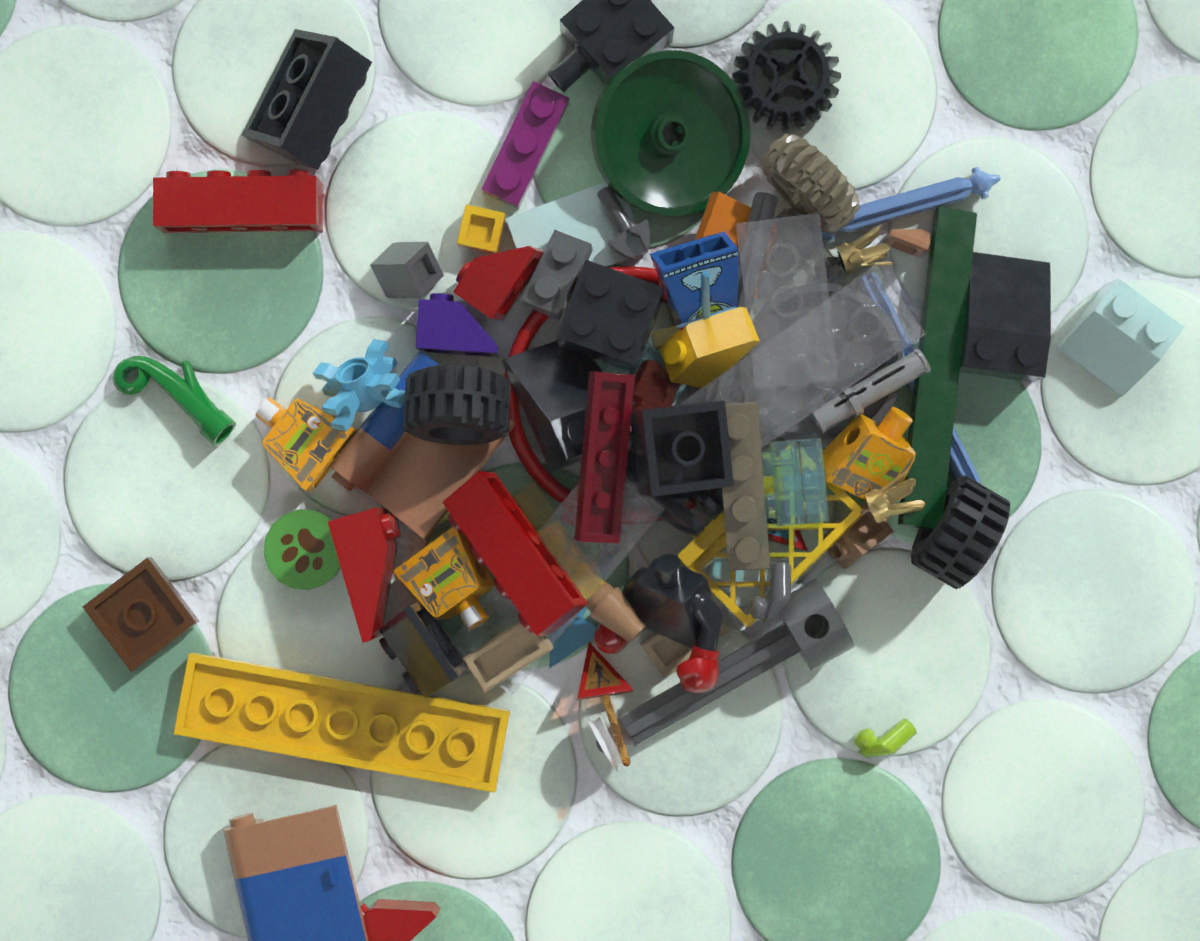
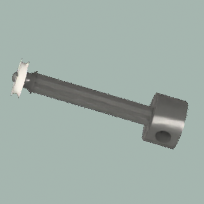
[588,579,855,772]

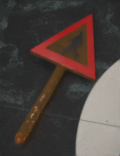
[577,642,634,767]

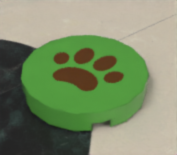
[264,509,341,590]

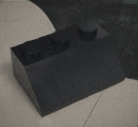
[241,29,372,170]

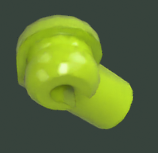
[854,718,917,758]

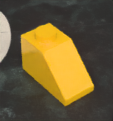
[659,307,760,389]

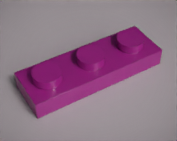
[482,81,570,209]

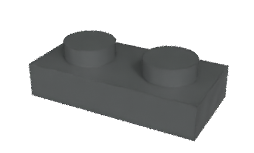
[521,230,593,320]

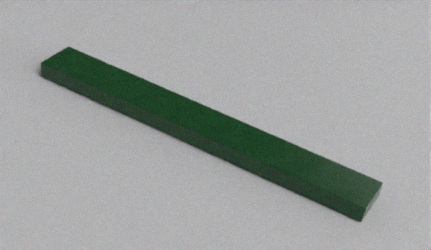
[898,206,977,530]

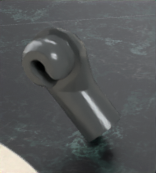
[750,562,791,622]

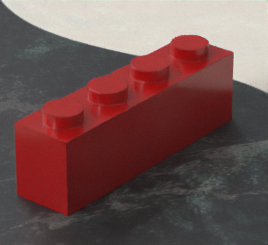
[153,169,323,233]
[442,471,588,637]

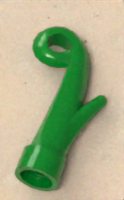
[112,356,236,446]

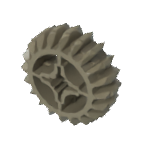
[760,134,860,234]

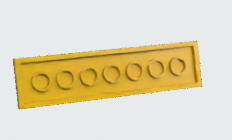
[174,652,511,793]

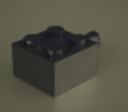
[548,0,675,92]

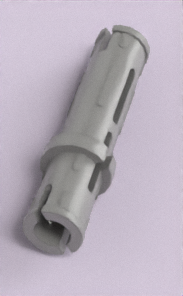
[809,348,930,433]

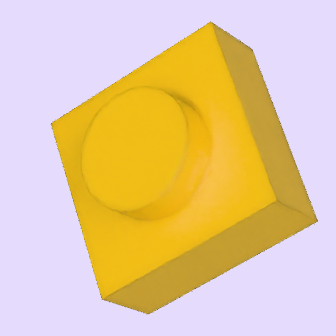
[457,204,506,254]

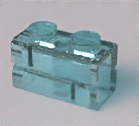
[762,438,829,526]

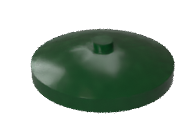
[591,50,750,216]

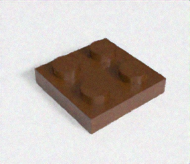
[82,557,200,672]

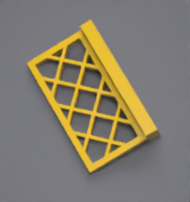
[677,441,864,628]

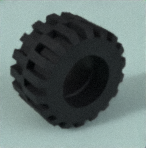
[404,365,510,445]
[911,475,1010,589]

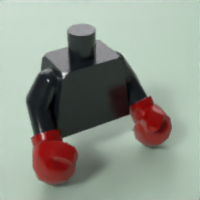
[594,554,723,693]

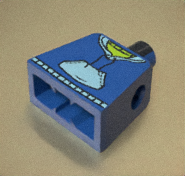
[650,231,739,324]

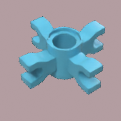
[312,339,405,431]

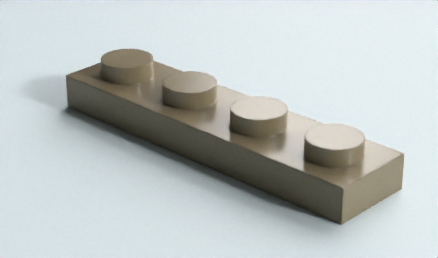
[722,401,770,571]

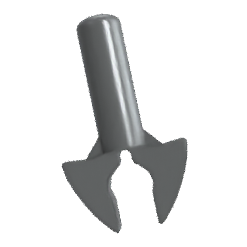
[597,186,650,260]

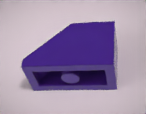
[415,293,500,358]

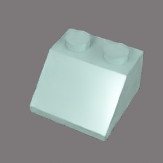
[1057,278,1185,397]

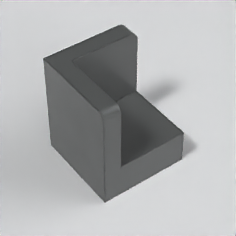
[370,242,444,298]

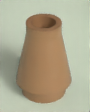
[586,582,646,644]

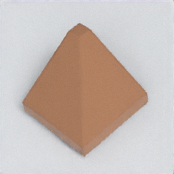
[883,229,931,257]

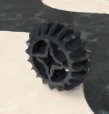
[731,21,841,133]

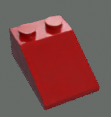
[327,507,401,643]

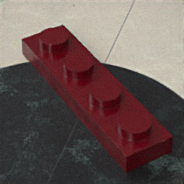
[574,371,635,544]

